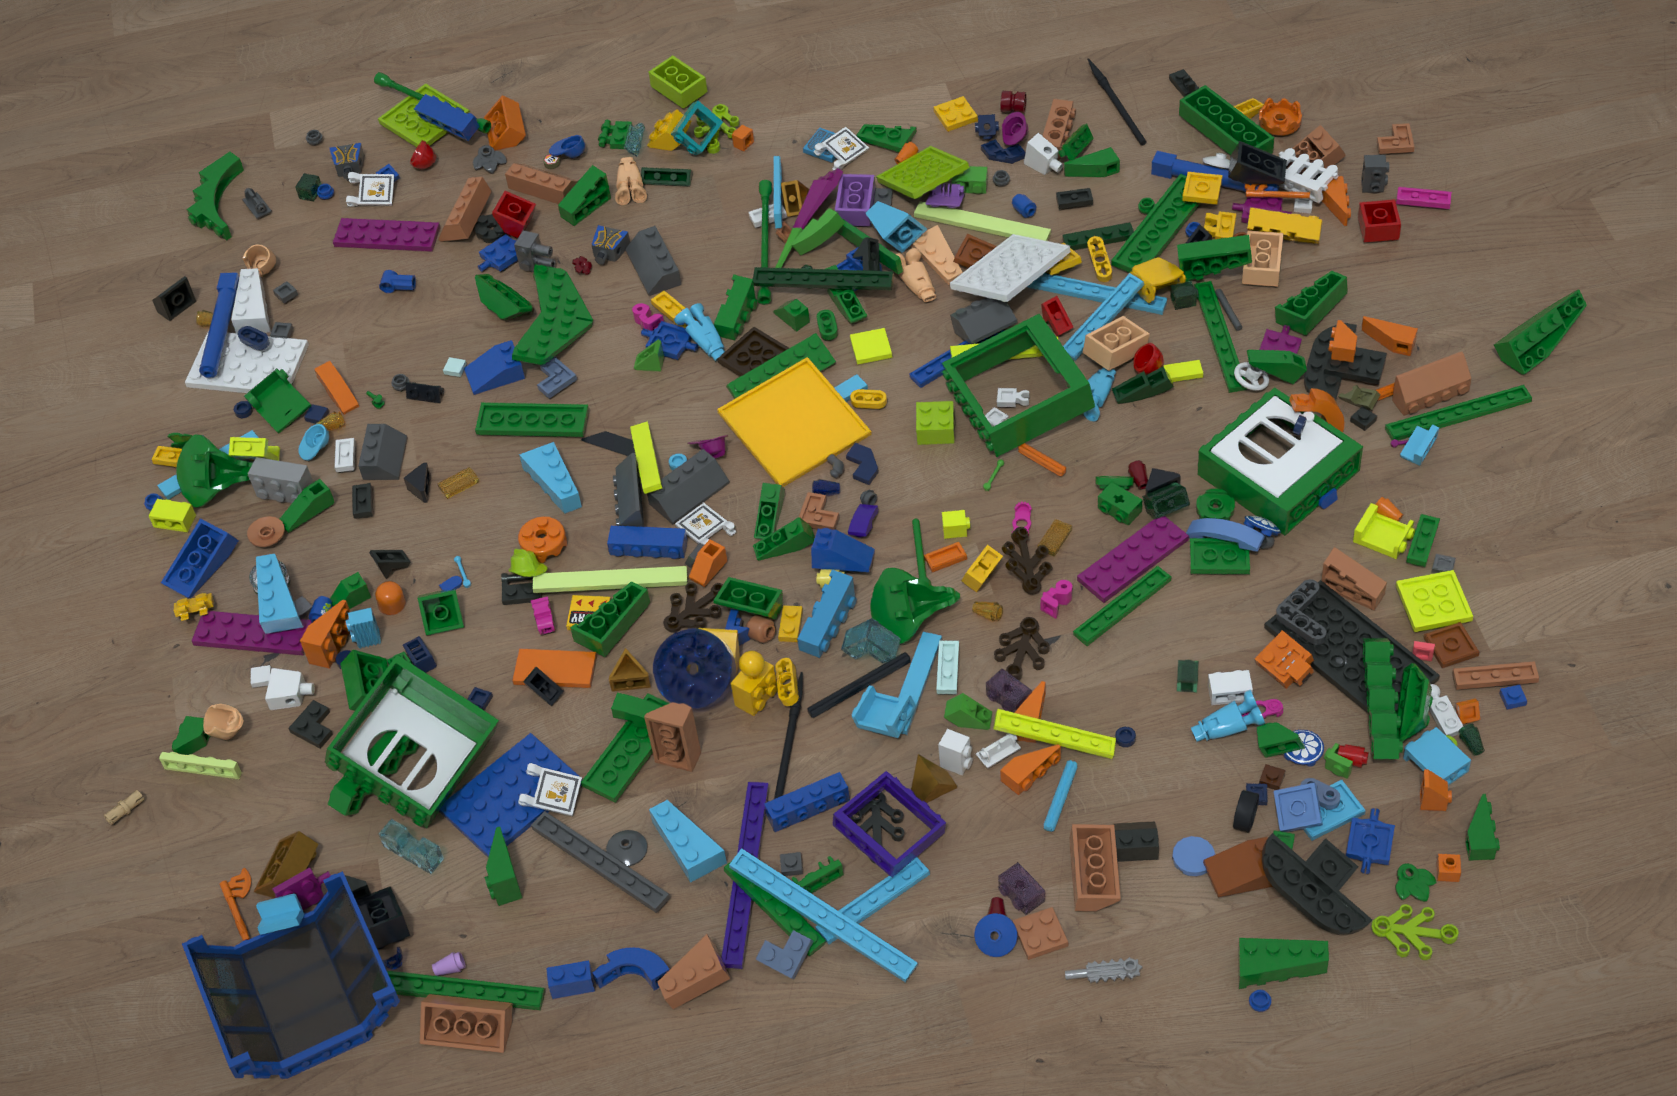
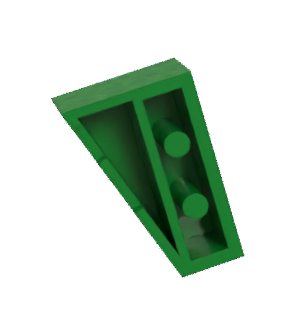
[558,165,611,226]

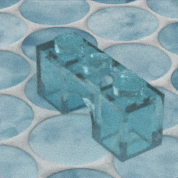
[378,819,444,874]

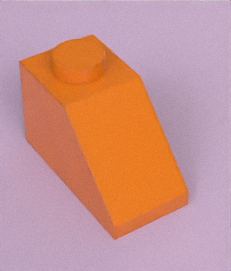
[1420,769,1452,811]

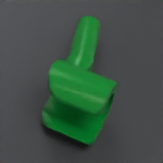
[366,391,385,409]

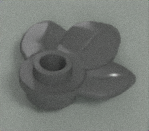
[473,145,507,174]

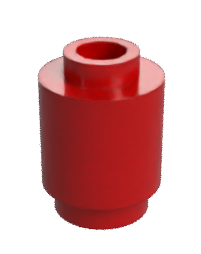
[1338,744,1369,768]

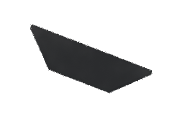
[581,431,637,459]

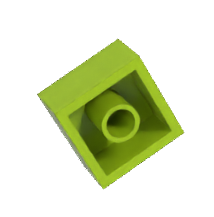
[916,401,954,445]

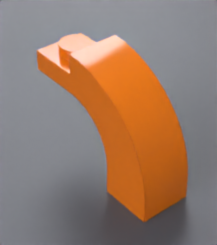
[1289,388,1345,432]

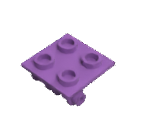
[926,183,965,208]

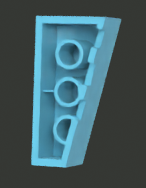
[519,442,582,514]
[256,554,303,634]
[649,800,727,883]

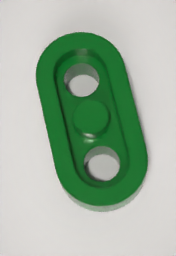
[816,310,838,340]
[1095,476,1134,489]

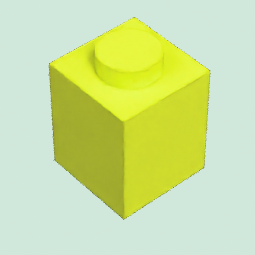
[942,510,970,539]

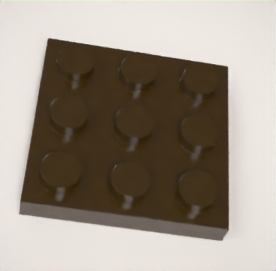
[718,327,789,377]

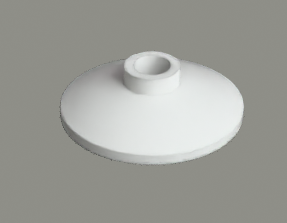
[1202,153,1230,169]

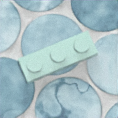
[936,641,959,694]

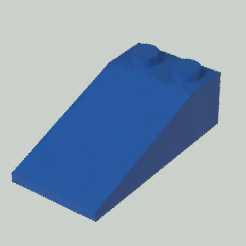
[161,518,239,599]

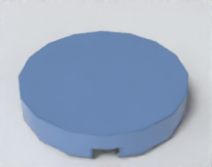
[1172,836,1215,877]

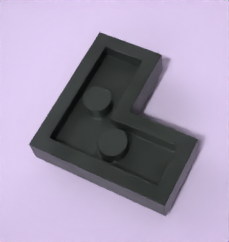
[288,700,333,749]

